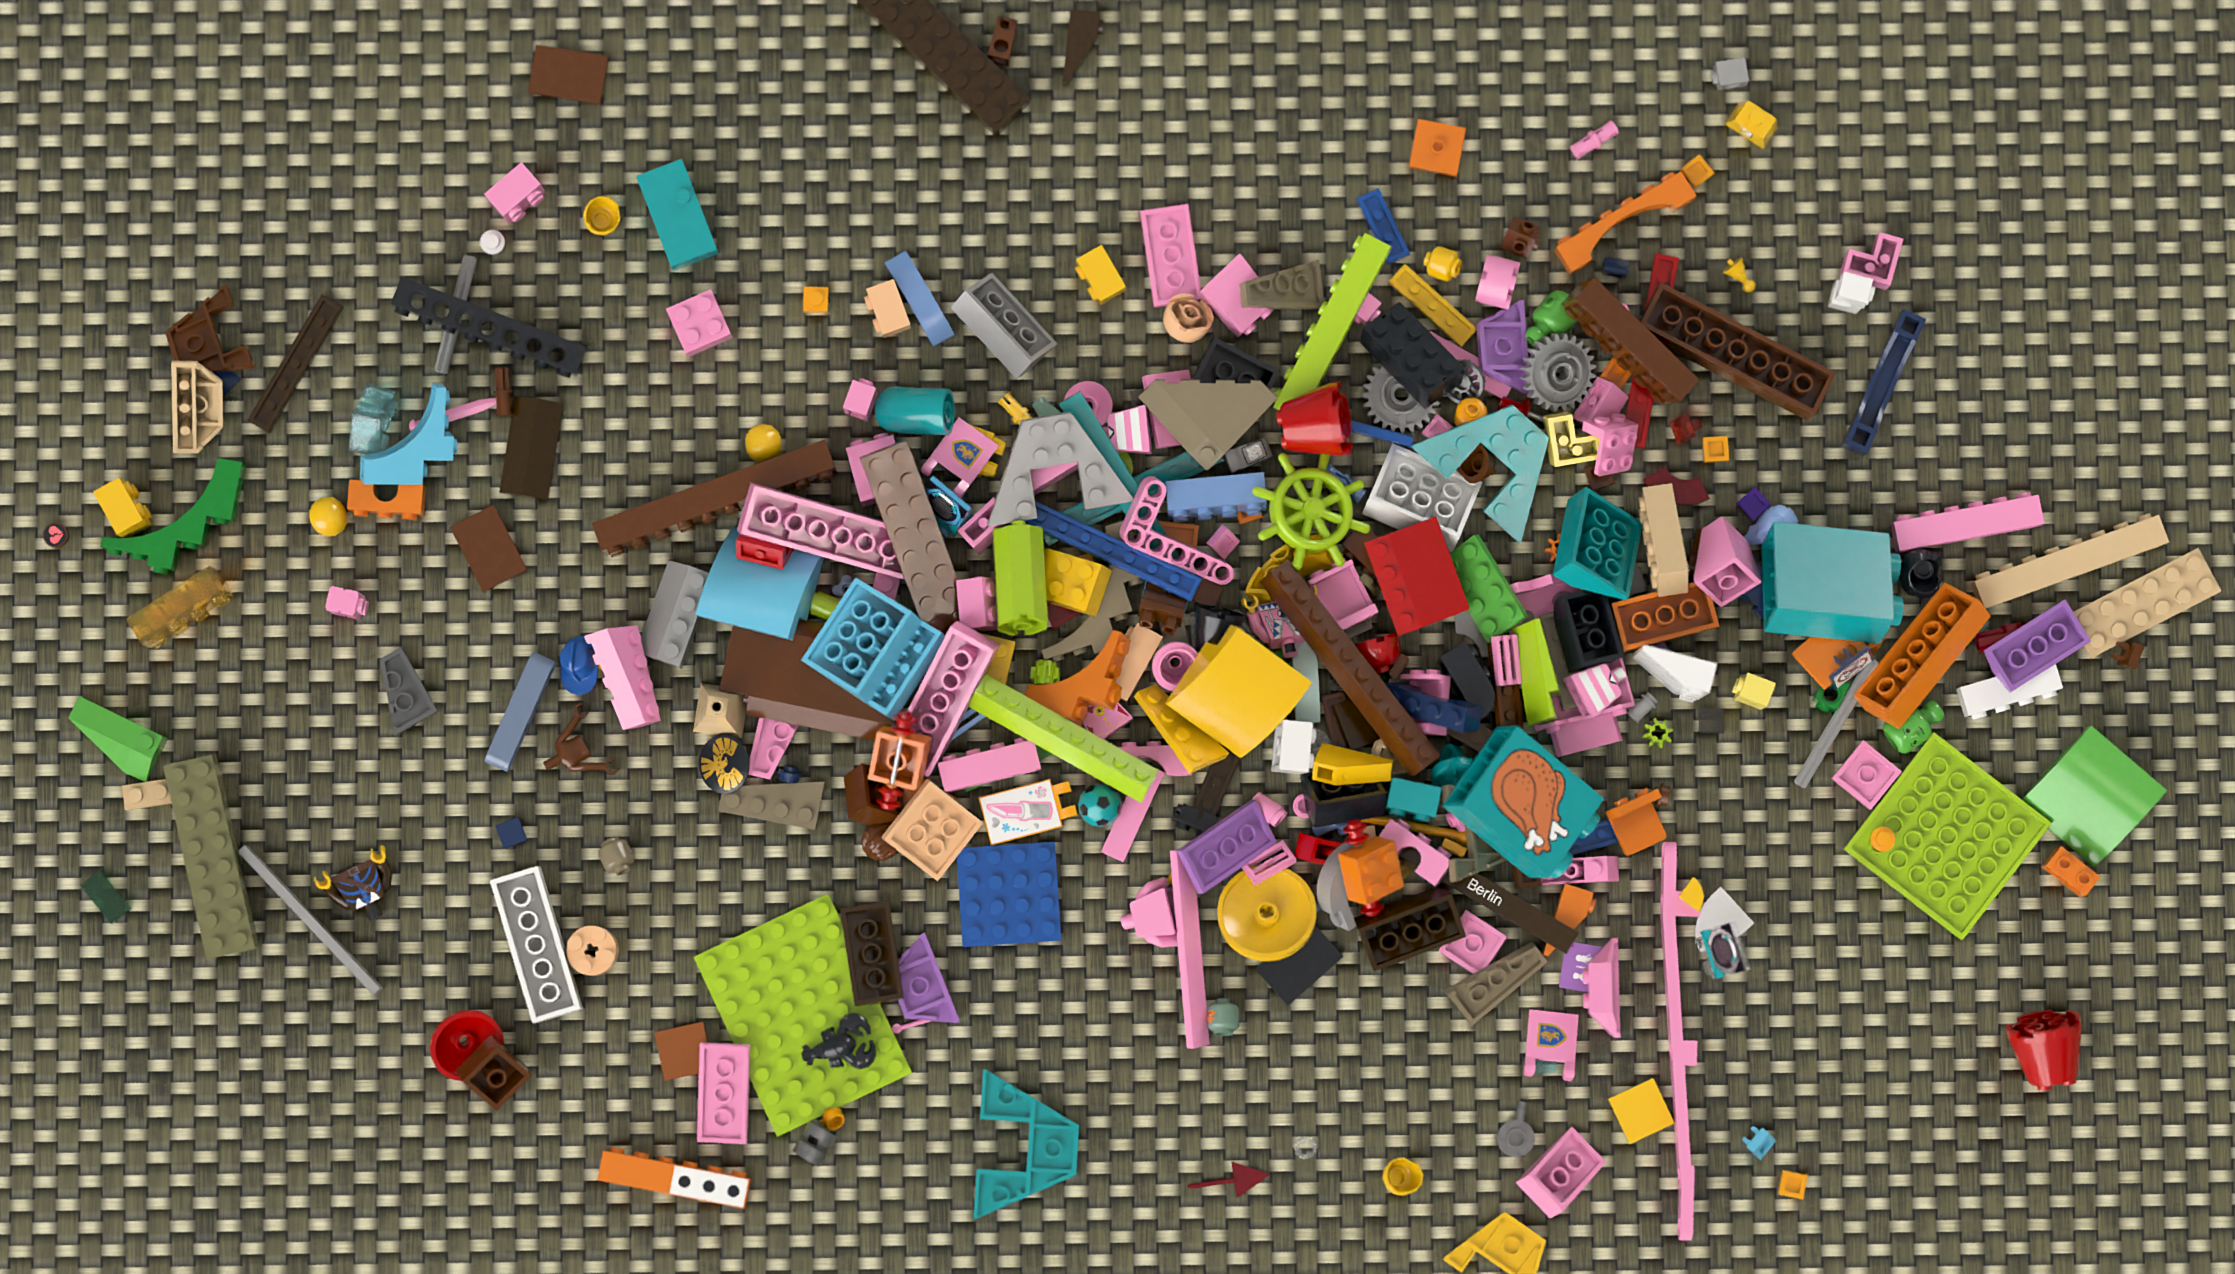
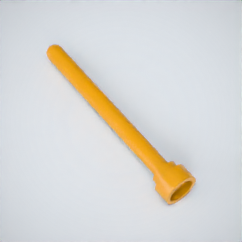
[1361,816,1467,847]

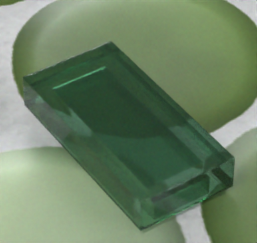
[81,870,132,924]

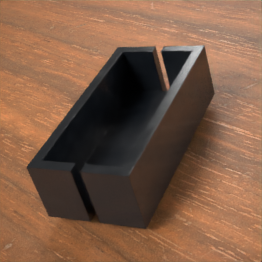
[1360,301,1465,409]

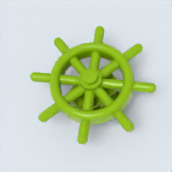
[1252,453,1371,570]

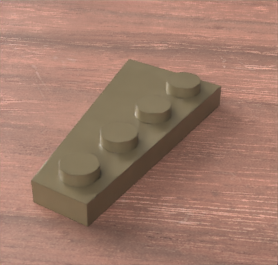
[718,781,825,830]
[1444,942,1547,1026]

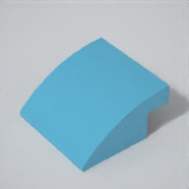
[695,526,824,641]
[801,578,945,721]

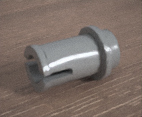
[1627,692,1658,724]

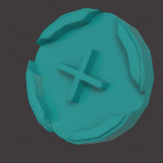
[1430,743,1473,791]

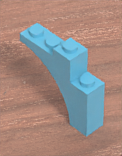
[360,383,458,485]

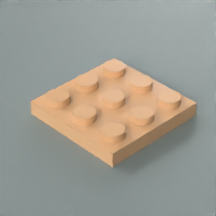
[881,779,983,881]

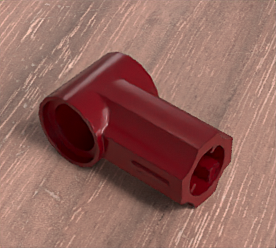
[1975,622,2022,654]

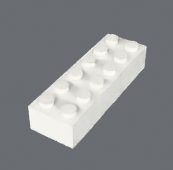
[490,866,583,1024]

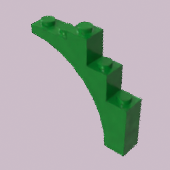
[100,458,246,575]

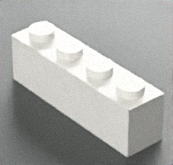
[1956,664,2063,720]

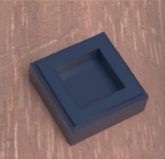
[495,817,528,849]

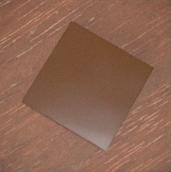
[654,1022,708,1081]

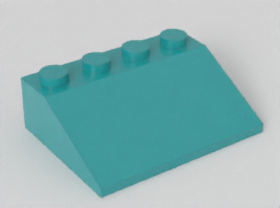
[1553,487,1643,600]

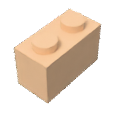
[864,279,911,338]

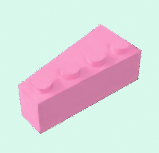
[584,625,661,730]

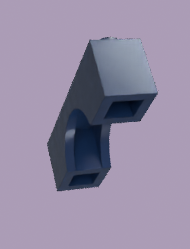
[1385,681,1483,733]

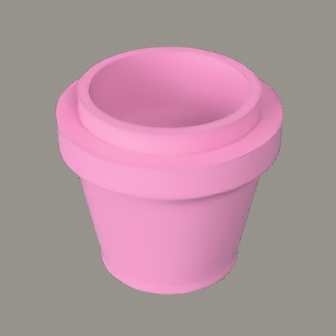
[1152,642,1198,691]

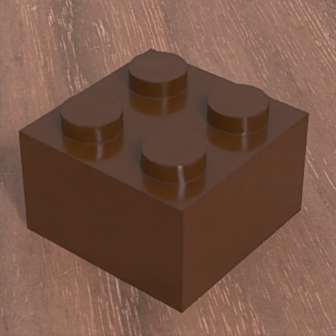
[456,1035,531,1111]

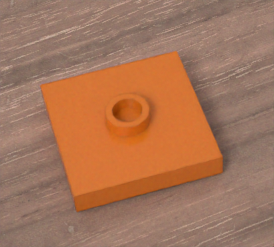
[1409,119,1466,177]

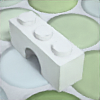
[1828,272,1875,314]

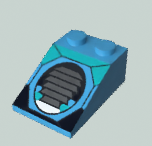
[925,476,973,538]

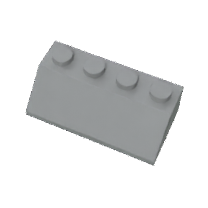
[951,273,1058,379]
[641,560,709,669]

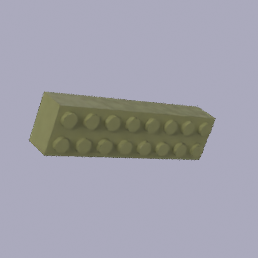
[163,754,260,960]

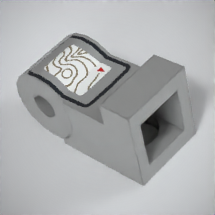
[1224,438,1273,475]

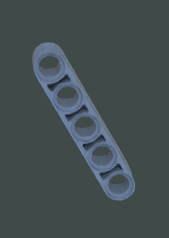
[485,652,556,772]

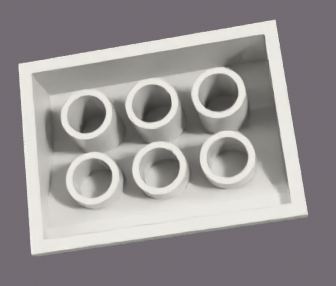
[1362,443,1482,552]
[1632,645,1717,703]

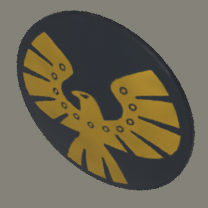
[699,734,750,794]

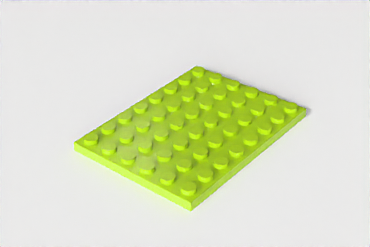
[694,894,912,1137]

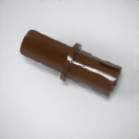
[493,367,513,416]

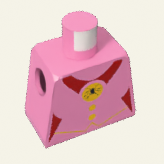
[1083,703,1133,739]

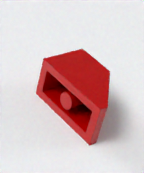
[1294,833,1343,865]

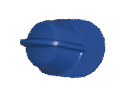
[559,636,598,695]

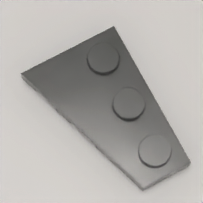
[380,647,439,736]

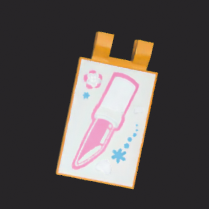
[979,779,1078,846]

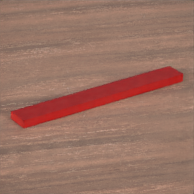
[1625,253,1679,449]

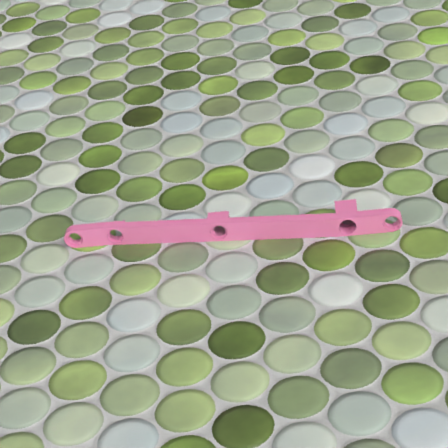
[1660,842,1700,1241]

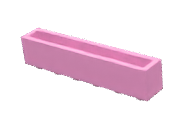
[1890,492,2044,553]

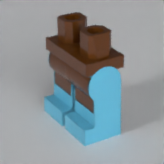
[1138,571,1196,635]

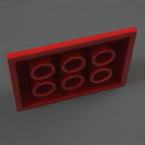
[1364,516,1470,636]

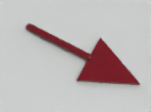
[1187,1162,1271,1198]

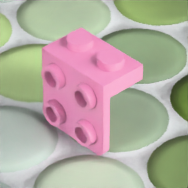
[1582,413,1638,476]

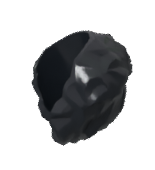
[1899,549,1942,599]

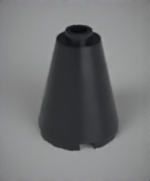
[1195,604,1244,653]

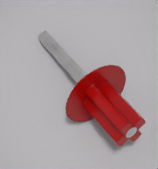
[1497,396,1544,423]

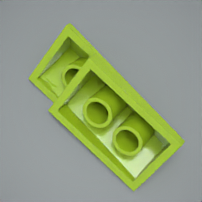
[1512,618,1561,726]

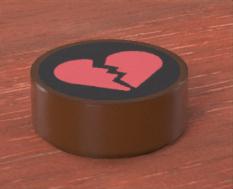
[43,523,69,548]

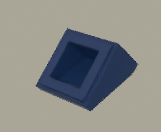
[1602,257,1629,279]

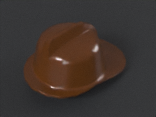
[1456,443,1497,483]

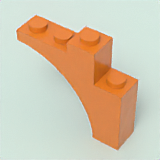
[1025,630,1131,727]

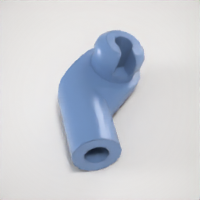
[1312,822,1348,837]

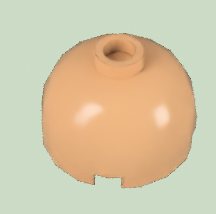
[1163,293,1214,343]

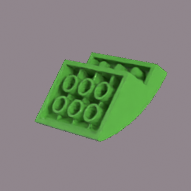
[2021,726,2167,868]

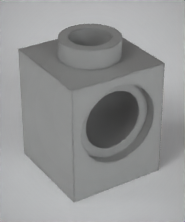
[1710,57,1749,91]

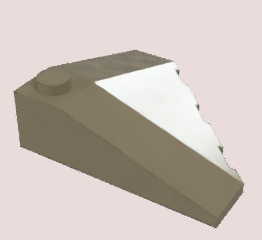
[1138,379,1278,471]

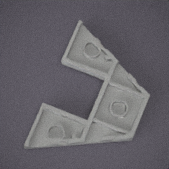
[987,412,1133,527]

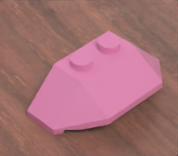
[1582,938,1621,1038]

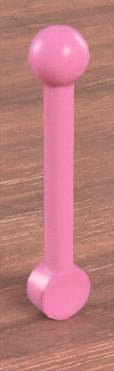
[892,1020,939,1034]

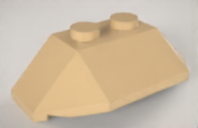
[171,361,223,453]

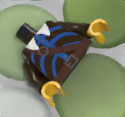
[314,845,393,921]

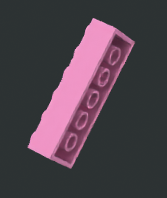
[907,621,1000,778]

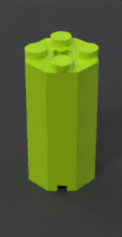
[993,520,1048,635]

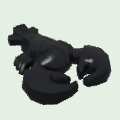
[801,1013,876,1070]

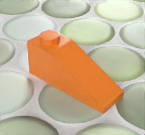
[1542,884,1596,957]

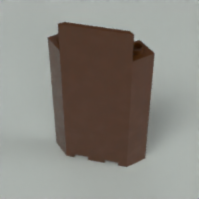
[719,619,896,741]

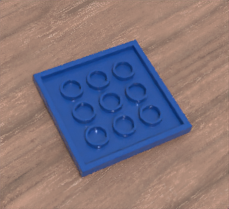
[957,842,1061,947]

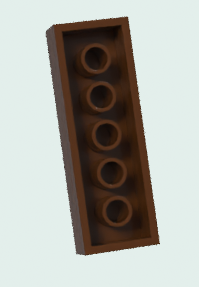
[1561,278,1699,406]

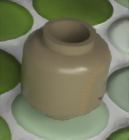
[598,837,635,875]

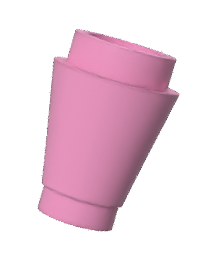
[1252,792,1287,827]

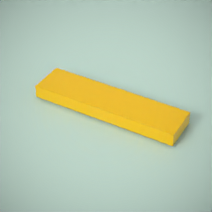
[1388,264,1476,348]

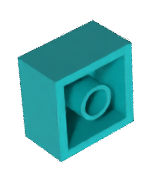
[1385,777,1442,823]

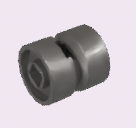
[792,1121,837,1167]

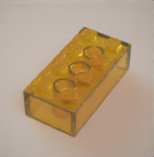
[126,566,234,649]

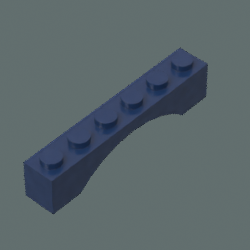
[1841,309,1926,456]

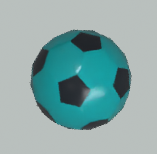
[1078,783,1122,827]

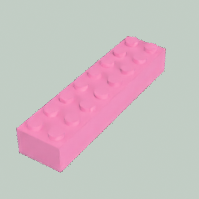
[737,483,904,579]

